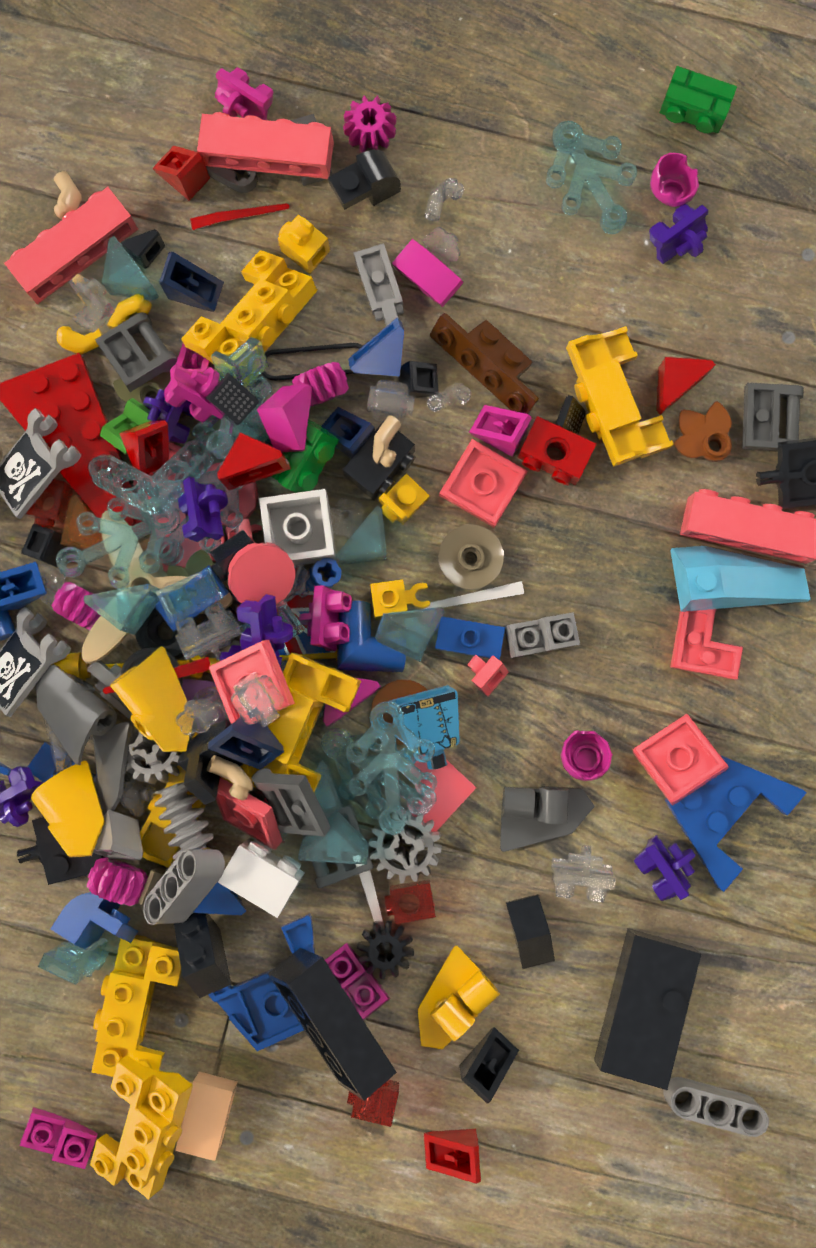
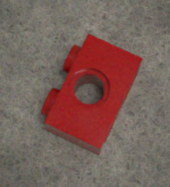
[518,416,596,486]

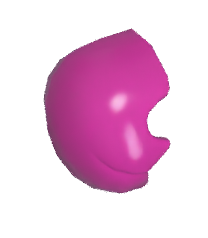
[650,152,699,207]
[560,730,612,781]

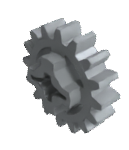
[125,720,191,785]
[369,808,442,883]

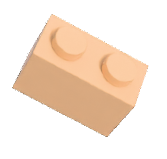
[175,1071,238,1161]

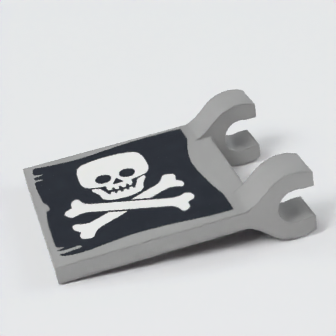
[0,408,81,519]
[0,607,71,717]

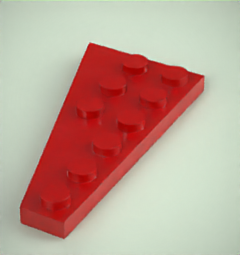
[0,352,149,536]

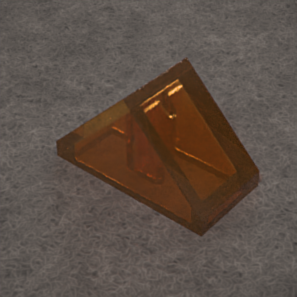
[60,495,108,556]

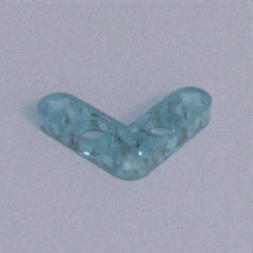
[88,439,214,515]

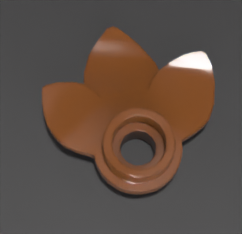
[674,401,732,462]

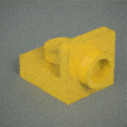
[379,473,430,525]

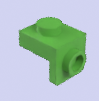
[100,398,150,455]

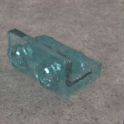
[38,937,109,985]

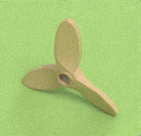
[82,510,233,663]

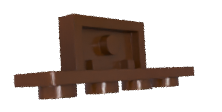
[430,313,539,414]

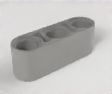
[143,849,225,925]
[663,1077,769,1137]

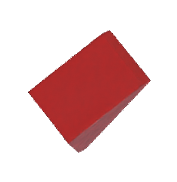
[153,146,210,201]
[656,357,716,415]
[119,420,169,481]
[217,432,291,491]
[424,1128,481,1184]

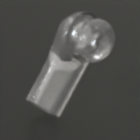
[424,178,464,221]
[427,382,471,412]

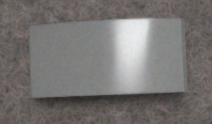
[504,612,580,658]

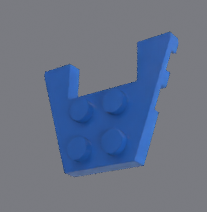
[665,755,807,892]
[209,913,315,1051]

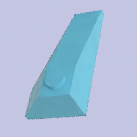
[670,546,811,612]

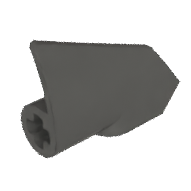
[36,664,117,765]
[93,721,134,816]
[500,786,595,852]

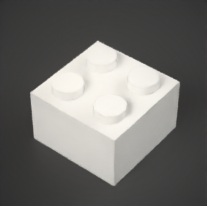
[259,489,337,566]
[218,839,305,918]

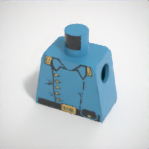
[388,685,460,769]

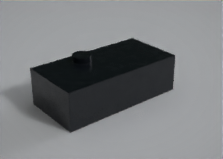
[594,928,702,1090]
[268,948,397,1101]

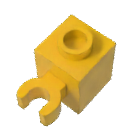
[278,214,330,274]
[370,579,430,621]

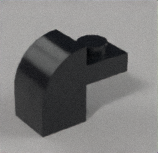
[328,150,401,210]
[178,719,243,805]

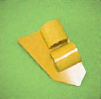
[110,646,193,752]
[31,761,105,857]
[418,945,500,1050]

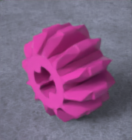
[343,95,396,153]
[292,362,349,407]
[51,582,111,630]
[87,858,148,906]

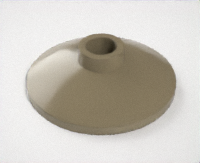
[438,524,504,590]

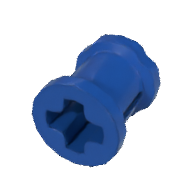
[305,558,341,592]

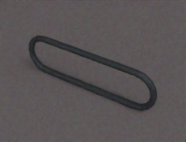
[258,343,363,381]

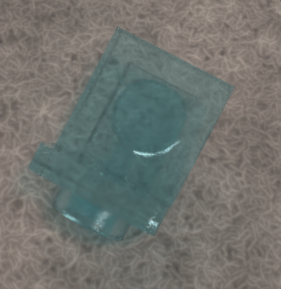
[211,337,269,388]

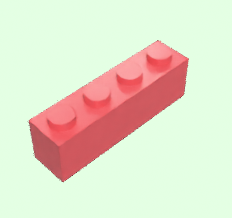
[197,112,334,179]
[4,187,138,304]
[680,489,816,564]

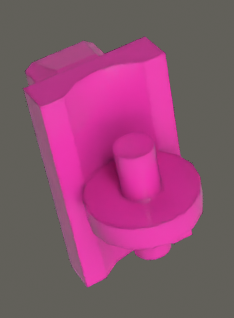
[215,67,274,120]
[164,364,223,423]
[299,585,352,651]

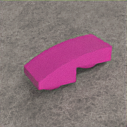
[392,239,464,307]
[325,943,390,1020]
[19,1107,98,1169]

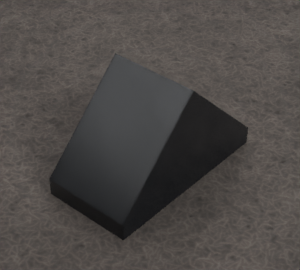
[506,894,555,969]
[459,1027,519,1104]

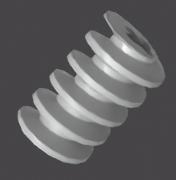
[152,782,213,860]

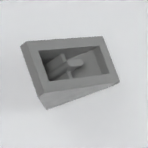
[93,810,143,860]

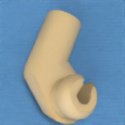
[54,171,82,219]
[373,416,401,467]
[207,755,253,800]

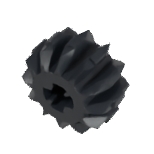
[357,919,414,979]

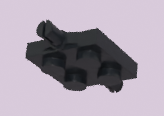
[756,438,816,509]
[17,816,110,885]

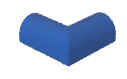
[337,601,406,672]

